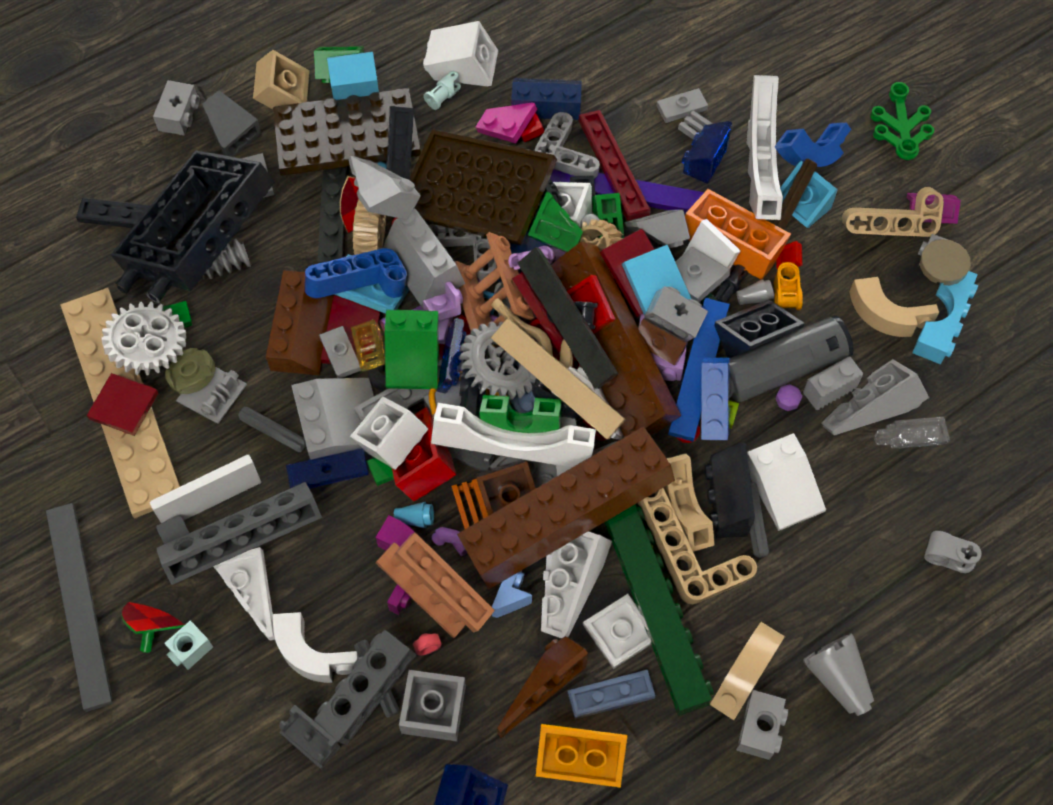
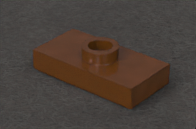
[638,318,688,366]

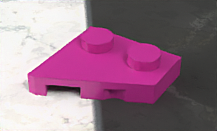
[476,103,537,143]

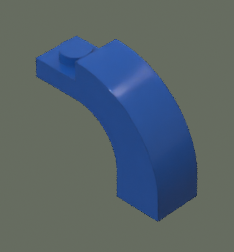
[775,123,851,167]

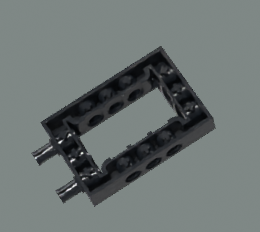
[111,150,275,303]

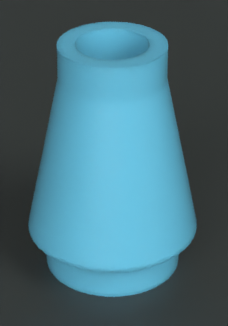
[394,502,434,528]

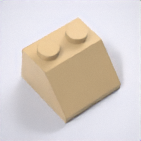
[253,50,309,109]

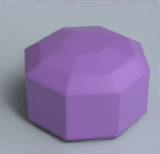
[775,384,802,411]

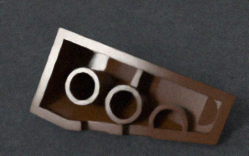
[497,636,588,739]

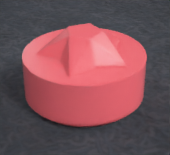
[413,633,442,656]

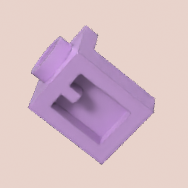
[423,282,463,321]

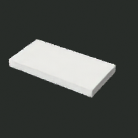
[150,455,261,523]

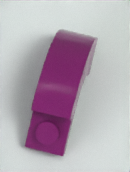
[376,515,415,615]

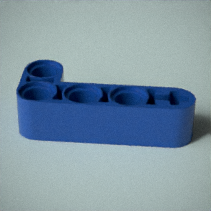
[305,248,407,298]

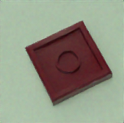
[86,373,158,436]

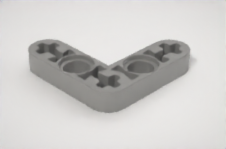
[535,112,600,178]
[428,224,497,280]

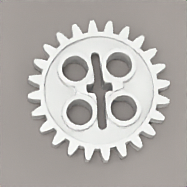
[102,302,186,375]

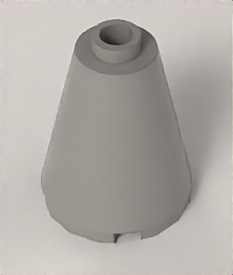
[803,633,874,716]

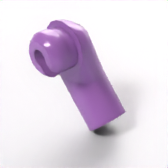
[432,527,467,556]

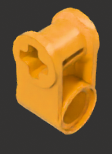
[774,262,803,310]

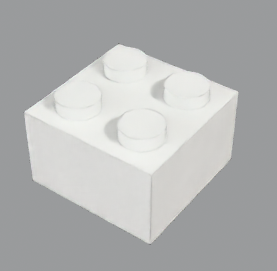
[350,397,428,470]

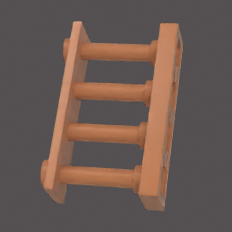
[455,232,534,349]
[376,533,495,638]

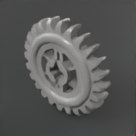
[459,321,536,401]

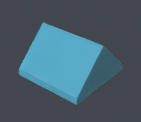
[327,52,379,100]
[780,161,837,228]

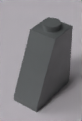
[202,91,261,157]

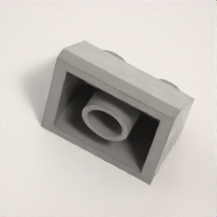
[625,210,690,248]

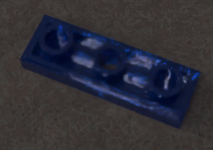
[437,317,466,394]
[286,448,369,489]

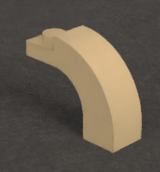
[849,277,939,337]
[664,454,714,551]
[710,622,785,720]

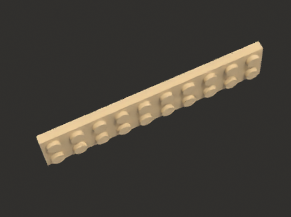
[60,288,180,518]

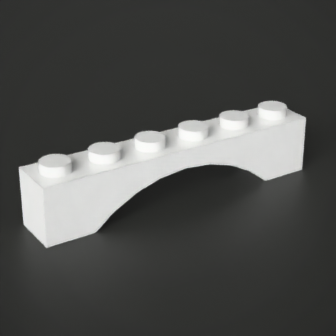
[431,403,596,468]

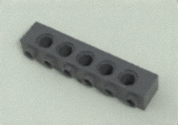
[156,482,322,585]

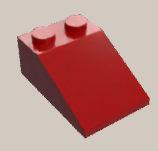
[392,407,456,502]

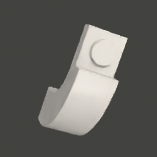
[273,612,359,683]

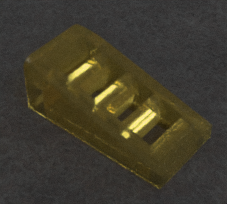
[351,319,385,372]

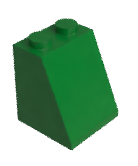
[385,310,439,389]

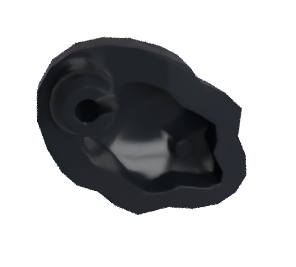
[532,378,581,420]

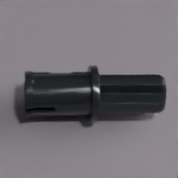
[712,265,748,303]

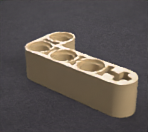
[842,187,944,237]

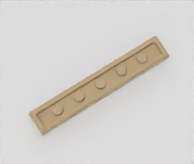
[491,318,626,440]

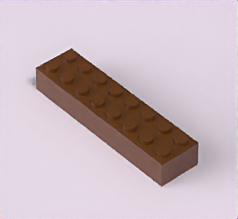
[551,242,681,437]
[457,427,675,590]

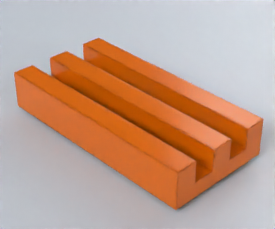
[452,479,488,530]

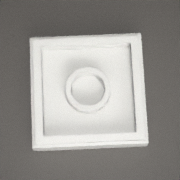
[684,219,740,287]
[583,594,651,669]

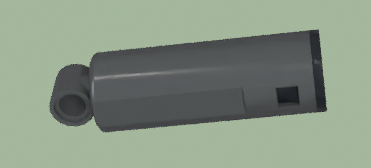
[728,315,854,403]

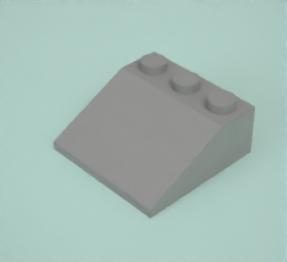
[291,378,374,465]

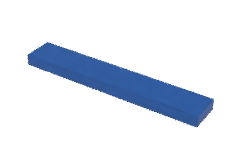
[668,298,729,442]

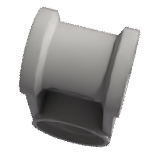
[924,531,981,573]

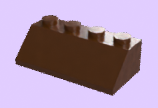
[266,270,334,375]

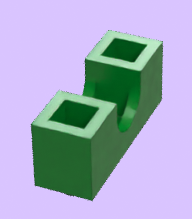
[480,395,562,433]

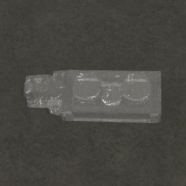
[874,417,950,448]

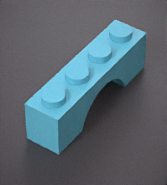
[912,271,978,364]

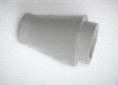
[736,279,774,305]

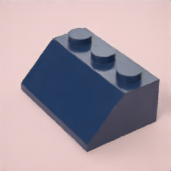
[511,78,582,120]

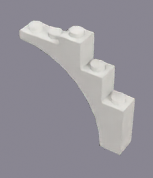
[747,75,783,220]

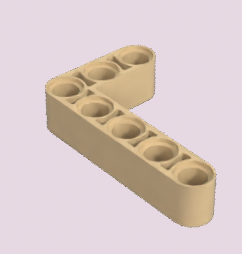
[638,488,757,605]

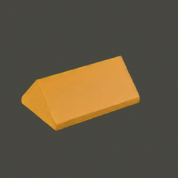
[536,724,627,788]

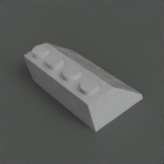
[382,208,465,308]

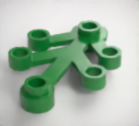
[870,82,934,160]

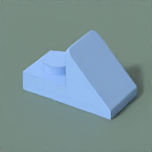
[492,570,532,618]

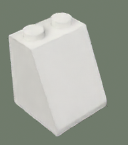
[423,21,498,86]

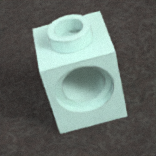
[165,621,213,670]

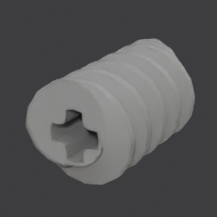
[203,239,251,279]

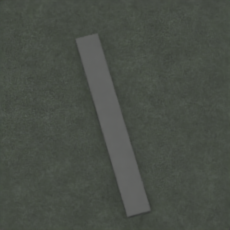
[46,503,114,712]

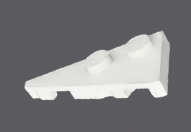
[213,547,275,641]

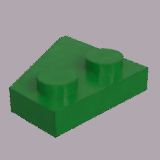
[528,192,583,253]

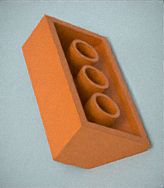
[685,189,791,280]

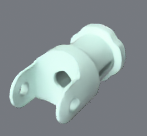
[424,71,461,110]

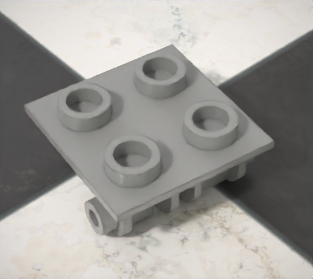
[176,367,247,424]

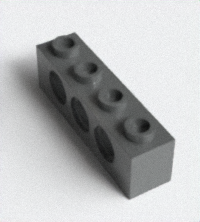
[314,630,417,745]

